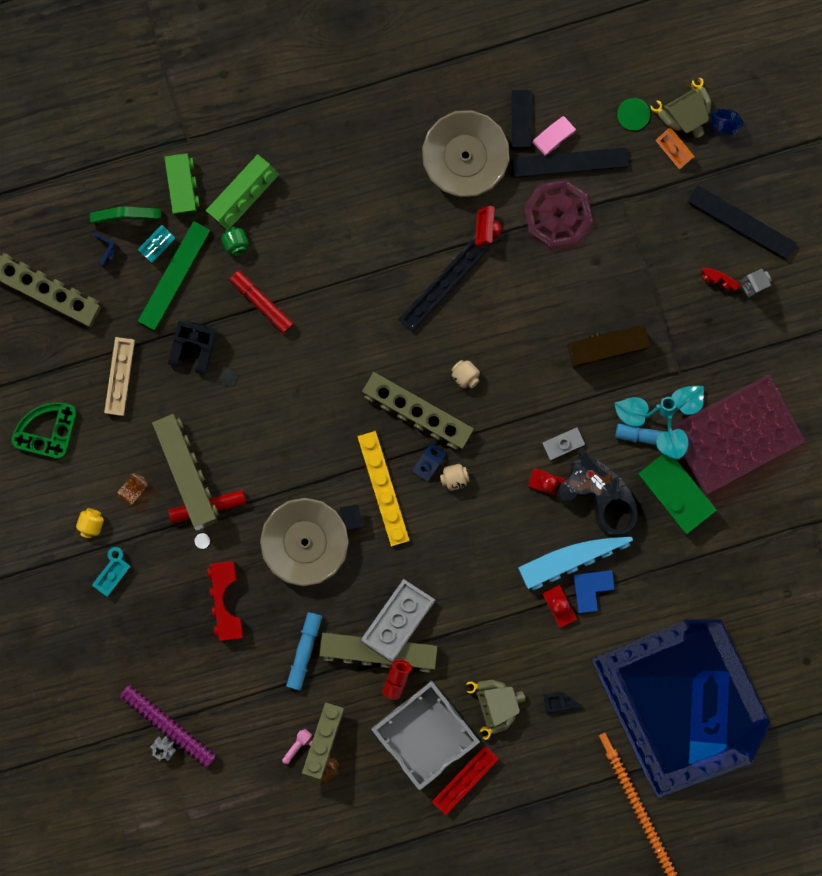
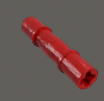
[229,270,294,334]
[168,490,246,524]

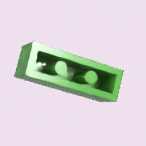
[165,153,200,216]

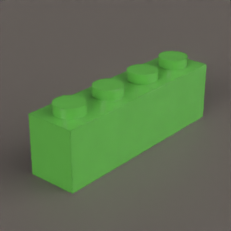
[206,154,279,231]

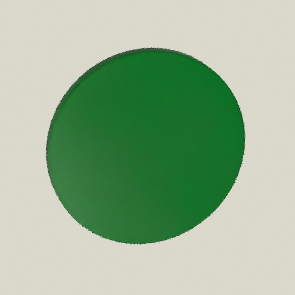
[617,98,650,131]

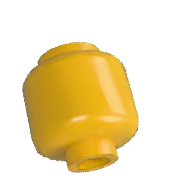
[76,508,104,538]

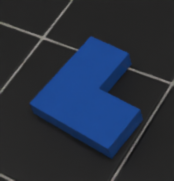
[574,570,614,613]

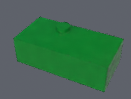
[636,454,717,534]

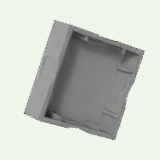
[371,680,480,790]

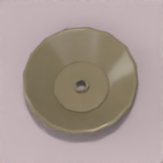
[422,110,509,197]
[260,498,349,586]

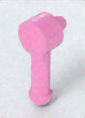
[282,728,313,765]

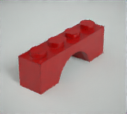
[208,561,243,641]

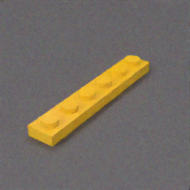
[357,431,410,546]

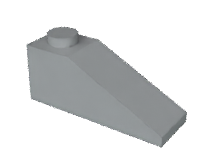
[740,269,772,298]

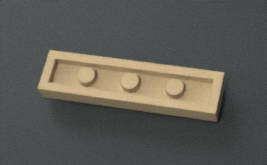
[104,337,135,416]

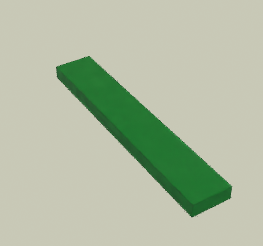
[138,221,210,331]

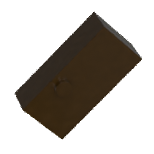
[567,324,650,368]

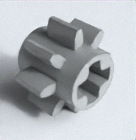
[150,736,176,761]

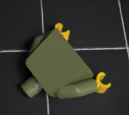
[651,78,711,138]
[466,680,525,740]

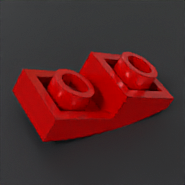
[700,268,740,292]

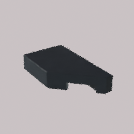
[543,691,582,714]

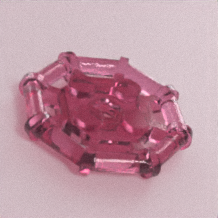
[523,178,594,249]

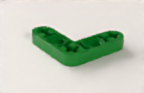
[90,207,161,224]

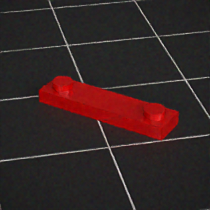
[432,745,499,815]

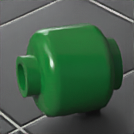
[221,226,249,256]

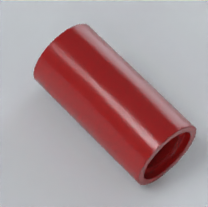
[382,659,411,700]

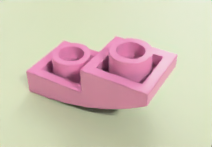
[533,116,576,156]

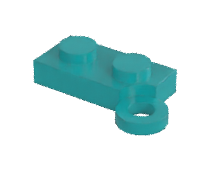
[92,547,131,597]

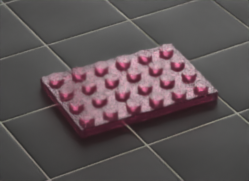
[672,374,806,495]

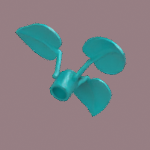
[615,386,704,460]

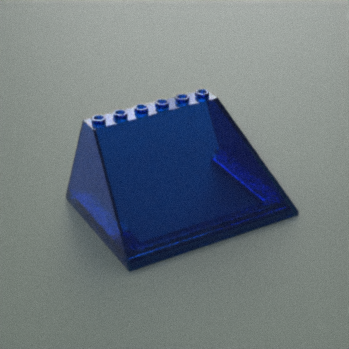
[591,619,771,798]

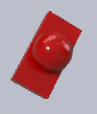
[475,205,502,248]
[528,468,566,496]
[542,585,577,628]

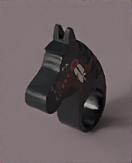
[556,448,637,536]

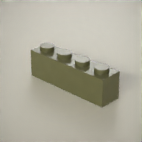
[301,702,344,786]

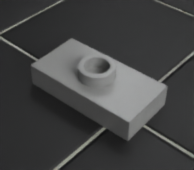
[542,427,585,460]

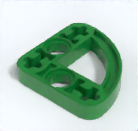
[12,403,77,458]

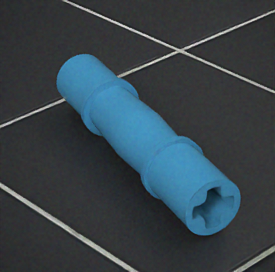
[615,423,694,452]
[286,612,322,690]

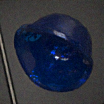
[711,109,744,136]

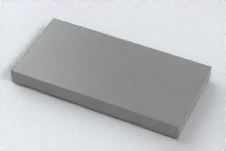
[360,579,435,663]

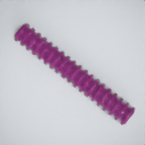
[120,685,216,768]

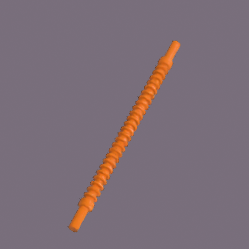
[599,732,677,876]

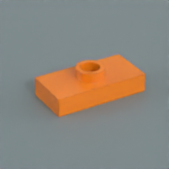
[655,127,695,169]

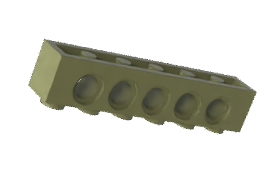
[0,253,101,327]
[362,372,474,450]

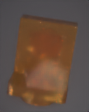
[116,472,148,507]

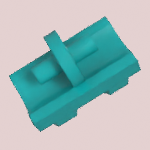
[138,225,176,263]

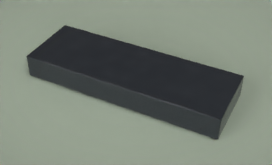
[512,90,531,148]

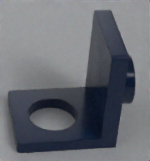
[93,232,116,268]
[412,443,446,481]

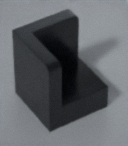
[340,505,363,530]

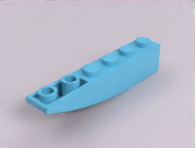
[518,537,633,590]

